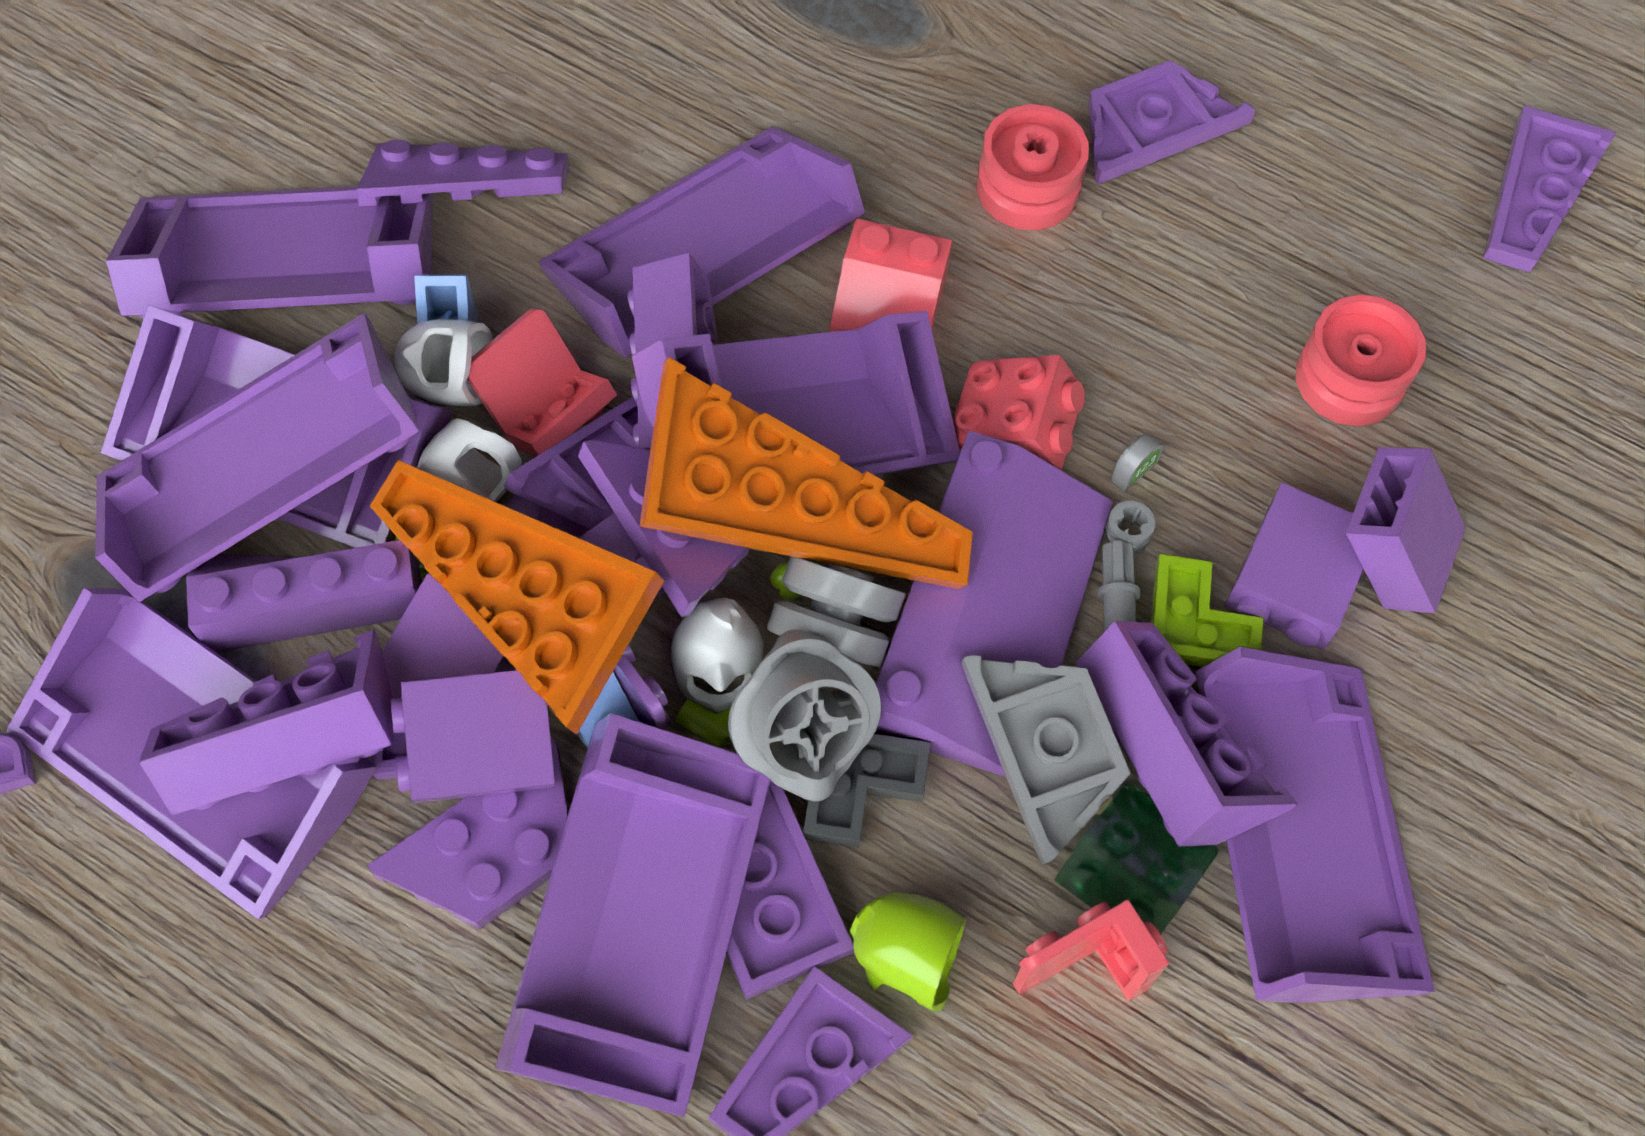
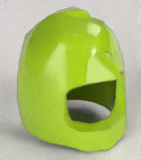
[850,891,966,1012]

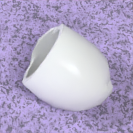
[393,319,493,407]
[417,418,522,502]
[671,597,764,713]

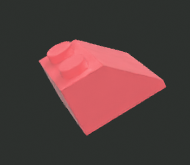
[830,218,953,332]

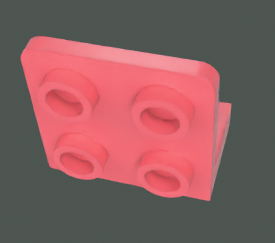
[467,308,617,457]
[953,355,1085,471]
[1013,900,1169,1001]

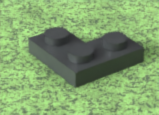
[803,734,931,848]

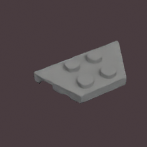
[961,655,1131,866]

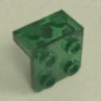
[1054,785,1218,934]

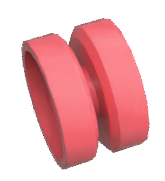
[977,104,1089,231]
[1295,294,1426,427]

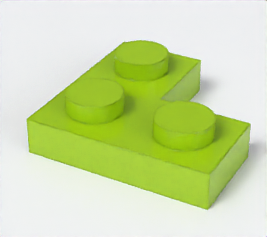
[1151,554,1263,667]

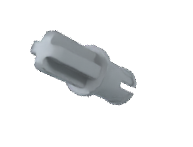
[1098,539,1141,632]

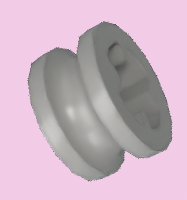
[1104,500,1156,553]

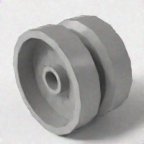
[766,556,906,668]

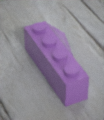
[628,253,718,450]
[186,540,422,652]
[1076,621,1298,847]
[139,629,394,816]

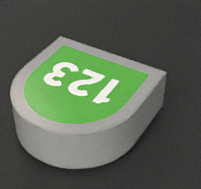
[1111,433,1164,493]

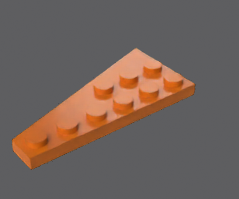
[639,357,973,589]
[370,460,664,735]

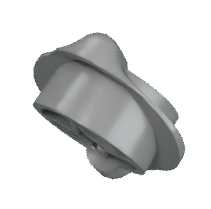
[728,630,881,802]

